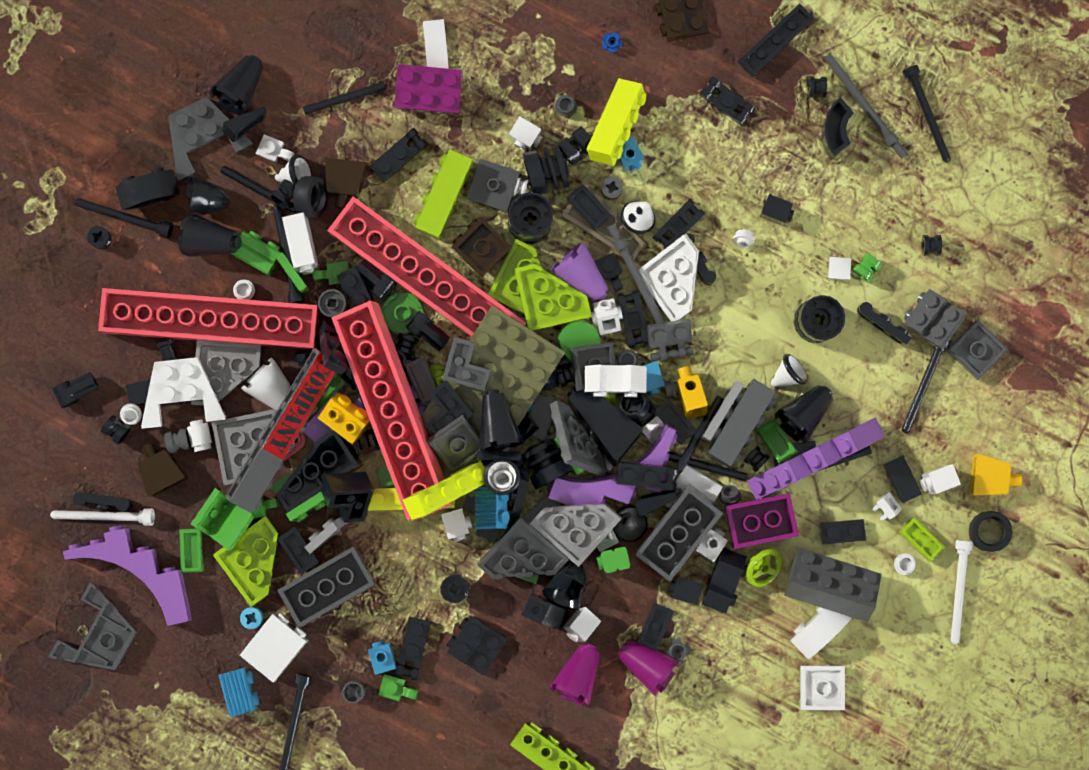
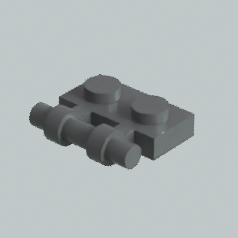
[647,319,694,363]

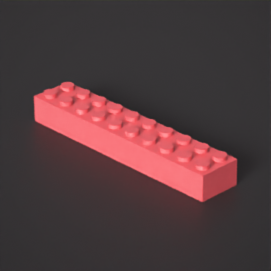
[327,197,527,337]
[98,288,320,350]
[332,301,454,520]

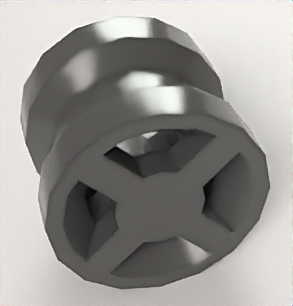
[601,177,623,200]

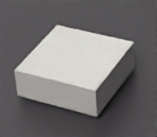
[828,257,851,280]

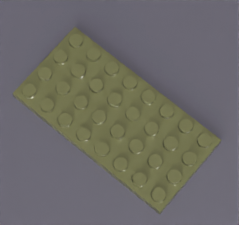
[421,305,565,498]

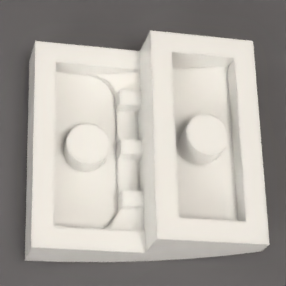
[666,465,723,508]

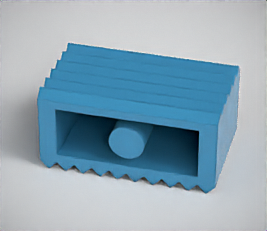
[475,485,510,529]
[219,667,259,717]

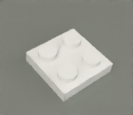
[800,666,845,710]

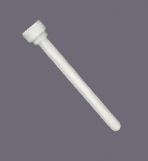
[50,508,155,526]
[951,540,973,645]

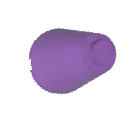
[550,242,608,302]

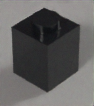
[760,194,795,226]
[668,577,703,605]

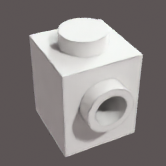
[508,116,543,151]
[441,508,472,542]
[695,527,728,562]
[563,607,601,642]

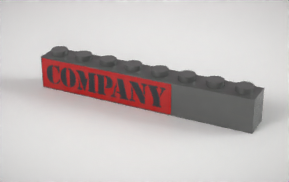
[225,348,339,513]

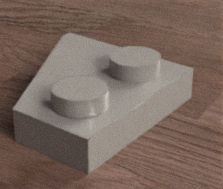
[304,517,349,554]

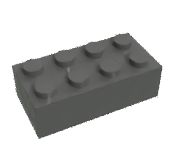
[705,378,776,468]
[635,483,724,581]
[277,546,377,628]
[784,548,882,622]

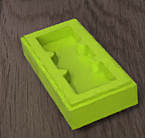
[898,517,945,563]

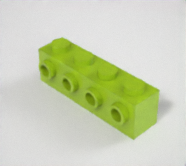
[413,149,474,240]
[510,722,595,770]

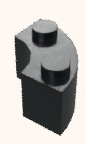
[821,97,854,161]
[115,167,180,210]
[702,547,748,614]

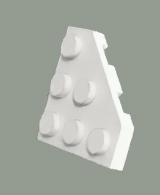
[639,234,699,321]

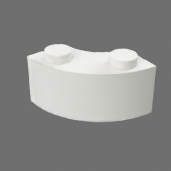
[585,365,647,397]
[790,607,852,660]

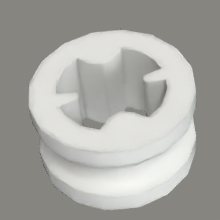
[513,178,529,197]

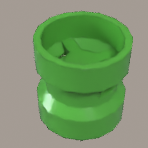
[853,253,882,283]

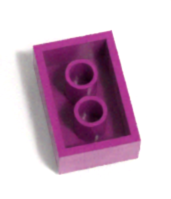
[394,64,463,114]
[724,493,799,549]

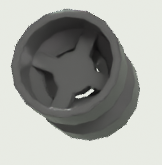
[164,428,191,454]
[342,680,366,704]

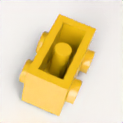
[318,393,370,444]

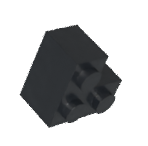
[321,472,374,523]

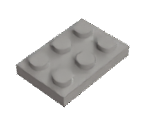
[701,380,745,443]

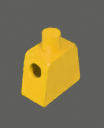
[677,366,708,420]
[969,454,1022,496]

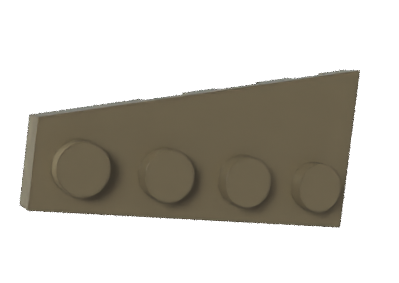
[561,180,645,260]

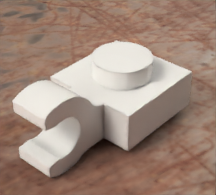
[256,134,295,163]

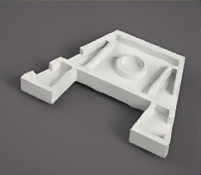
[141,357,226,429]

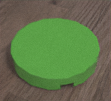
[382,292,424,334]
[558,321,600,363]

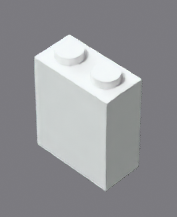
[282,213,319,275]
[240,613,309,682]

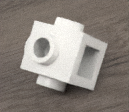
[591,298,623,335]

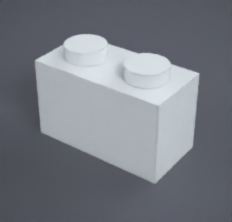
[920,464,961,495]

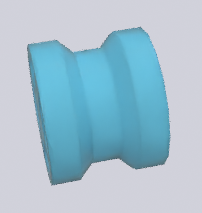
[240,607,264,629]

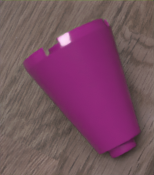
[619,641,681,697]
[549,643,600,707]

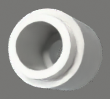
[187,420,212,452]

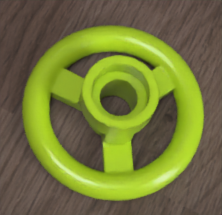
[746,549,783,587]

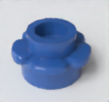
[602,32,623,53]

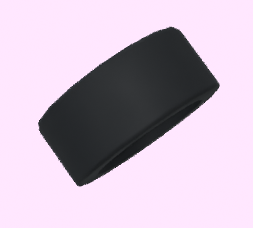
[293,176,328,218]
[969,511,1013,552]

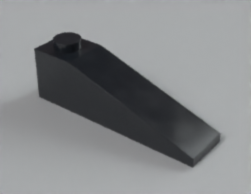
[276,430,364,513]

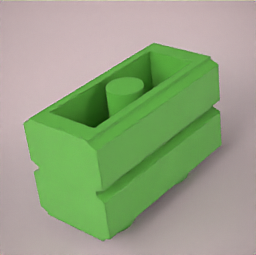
[231,231,281,276]
[596,547,630,573]

